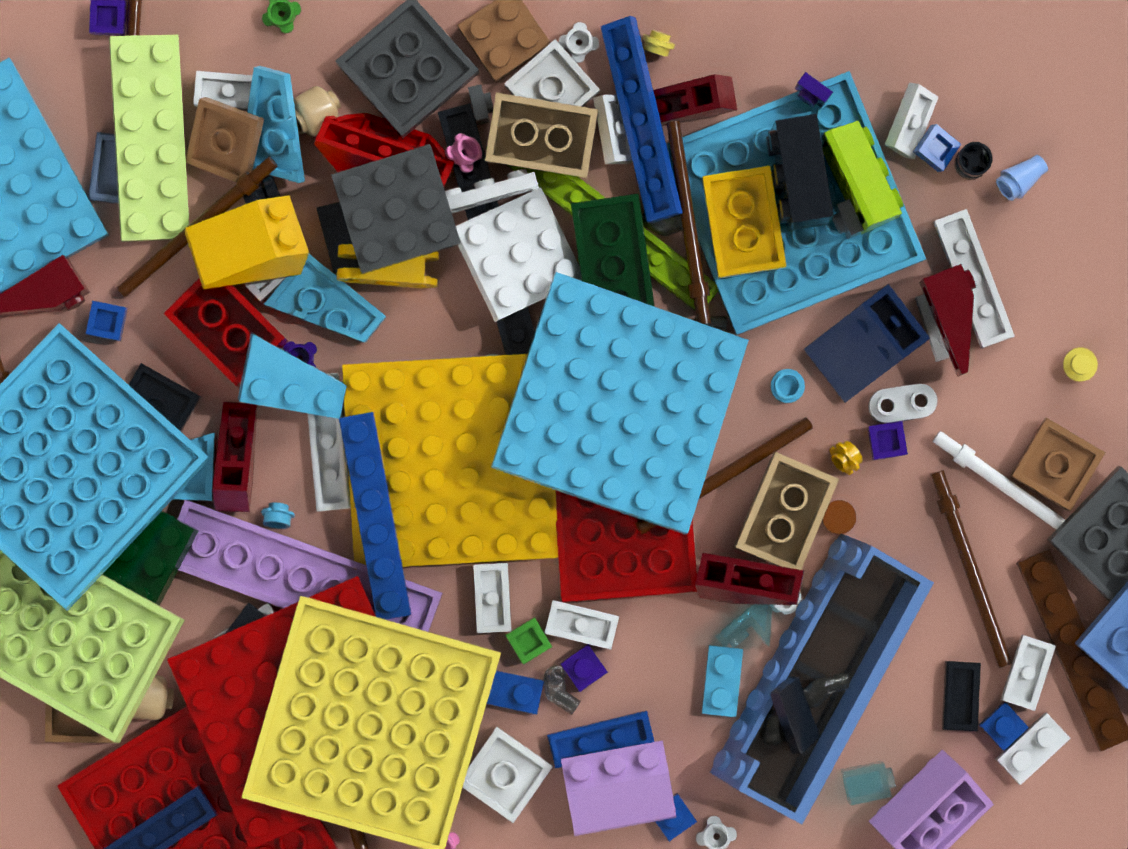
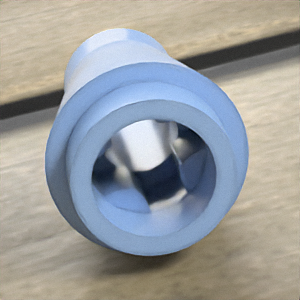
[996,155,1048,201]

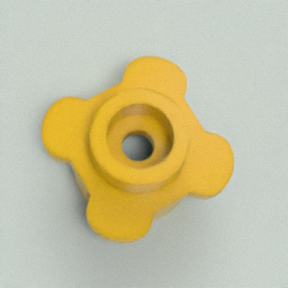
[829,441,863,475]

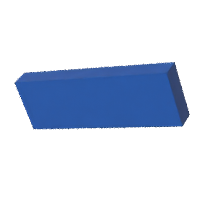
[547,710,655,769]

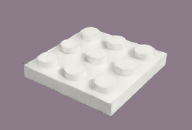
[456,187,582,322]

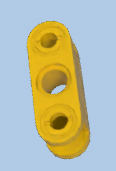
[337,244,439,288]

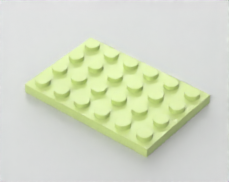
[0,550,185,743]

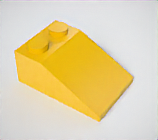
[184,195,309,289]

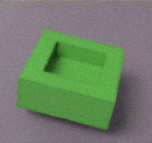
[505,618,552,664]

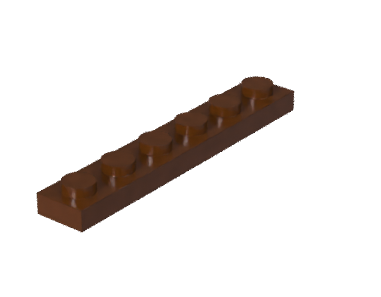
[1017,549,1128,751]

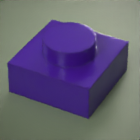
[89,0,126,36]
[795,72,833,108]
[867,421,908,460]
[560,644,608,692]

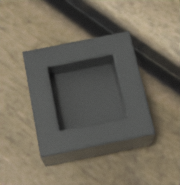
[468,84,493,125]
[832,199,863,239]

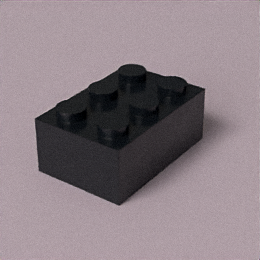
[766,114,834,231]

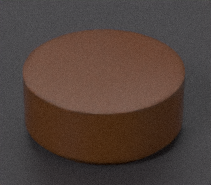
[822,500,856,534]

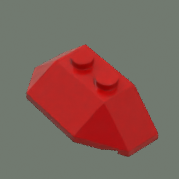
[314,113,455,187]

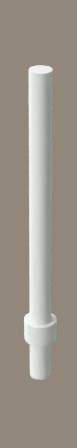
[932,431,1065,530]

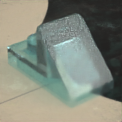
[714,604,773,648]

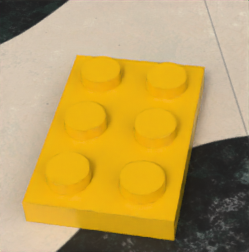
[702,166,787,279]

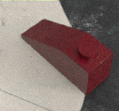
[653,74,738,126]
[0,255,90,317]
[919,264,976,377]
[212,402,257,512]
[695,553,804,605]

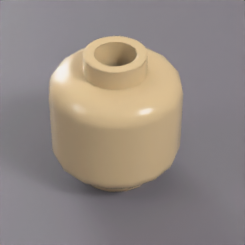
[294,86,341,137]
[133,675,174,720]

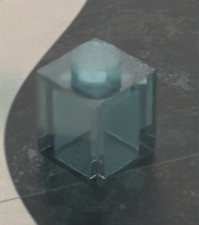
[841,761,895,806]

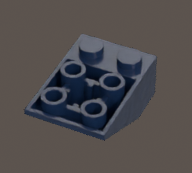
[804,284,930,403]

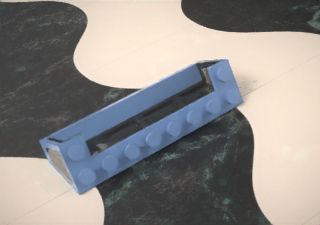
[710,534,934,824]

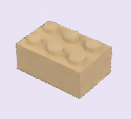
[485,92,598,178]
[733,452,839,570]

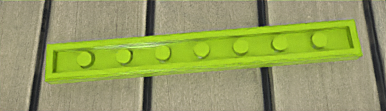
[486,147,718,311]

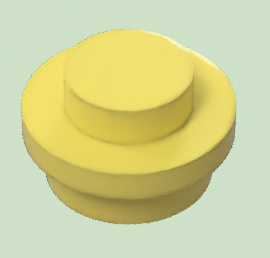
[642,30,675,57]
[1063,347,1098,382]

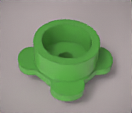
[262,0,301,34]

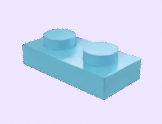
[702,645,743,717]

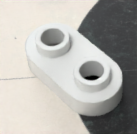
[868,384,937,424]

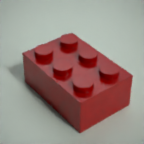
[163,278,288,389]

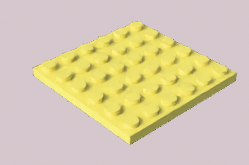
[242,595,501,849]

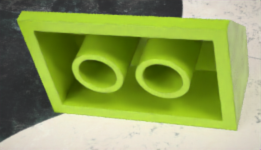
[821,121,904,235]

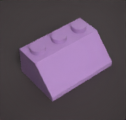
[561,740,676,836]
[869,749,994,849]

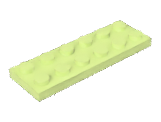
[109,35,189,242]

